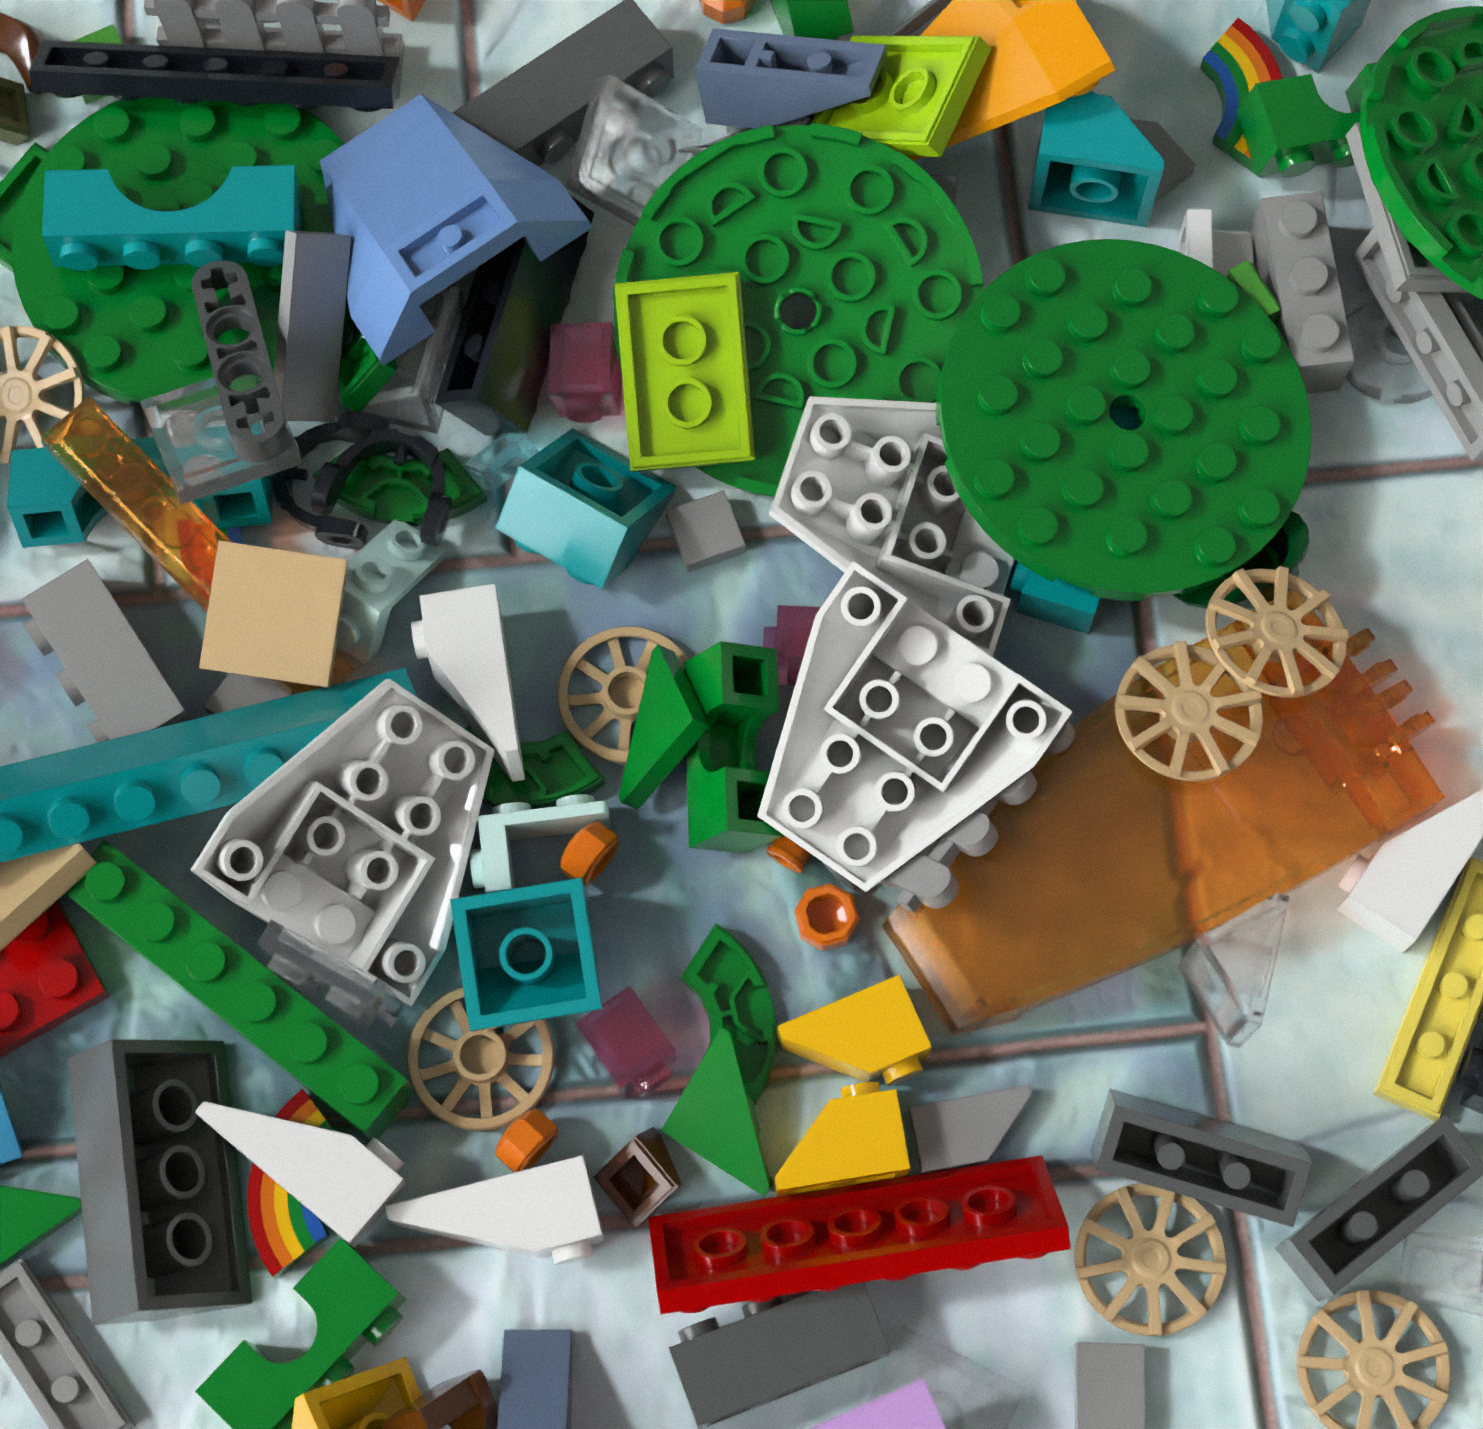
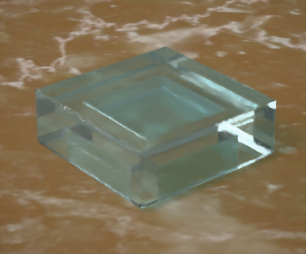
[464,432,539,492]

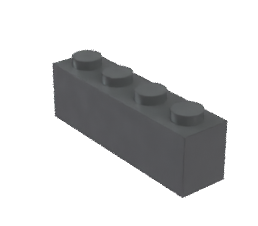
[452,0,674,167]

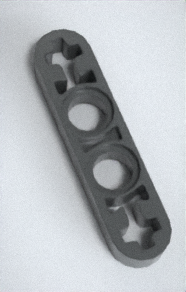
[192,260,289,463]

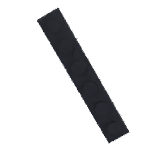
[29,40,401,112]

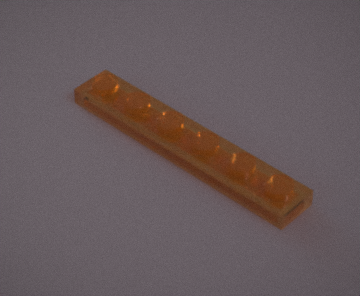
[41,396,355,696]

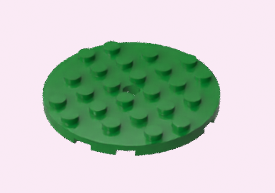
[1360,6,1483,300]
[11,97,356,414]
[613,123,984,497]
[936,239,1312,601]

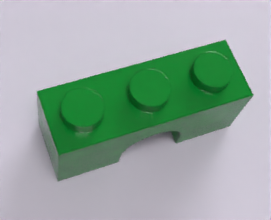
[1236,62,1377,178]
[684,641,784,854]
[195,1238,407,1429]

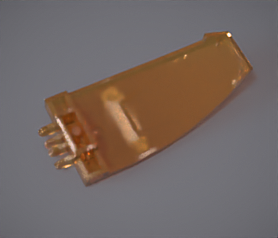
[882,590,1445,1035]

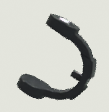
[272,412,390,549]
[311,429,452,547]

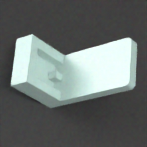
[336,519,446,665]
[470,794,611,893]

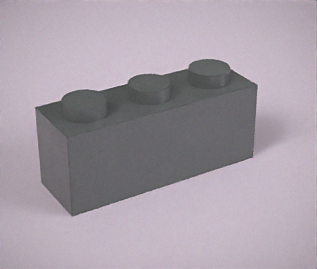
[1091,1088,1313,1227]
[1275,1115,1483,1302]
[669,1282,891,1429]

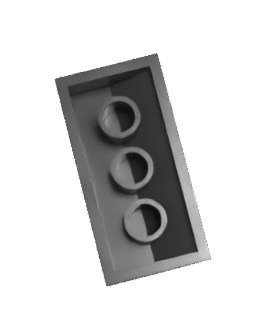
[68,1039,253,1325]

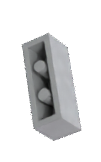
[1249,192,1355,394]
[22,559,191,743]

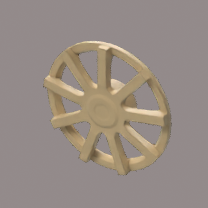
[0,326,84,465]
[1206,566,1349,698]
[557,626,689,765]
[1115,641,1263,781]
[407,987,555,1132]
[1074,1183,1227,1336]
[1296,1289,1450,1429]

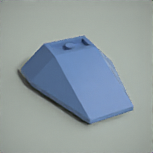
[320,94,592,366]

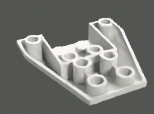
[769,396,1014,657]
[757,561,1073,892]
[191,679,495,1007]

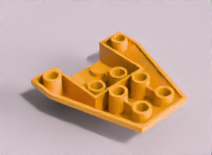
[906,0,1115,161]

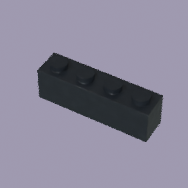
[435,195,595,436]

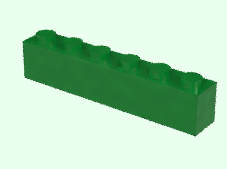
[65,839,416,1141]

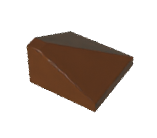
[593,1127,682,1228]

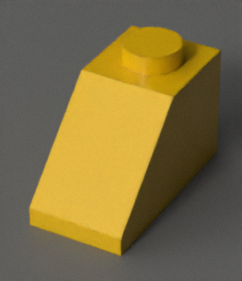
[777,975,932,1086]
[774,1082,910,1197]

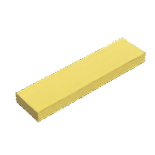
[1373,857,1483,1121]

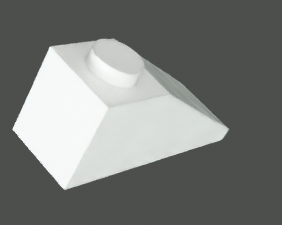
[411,584,525,782]
[1336,789,1483,953]
[195,1102,407,1248]
[385,1155,605,1265]

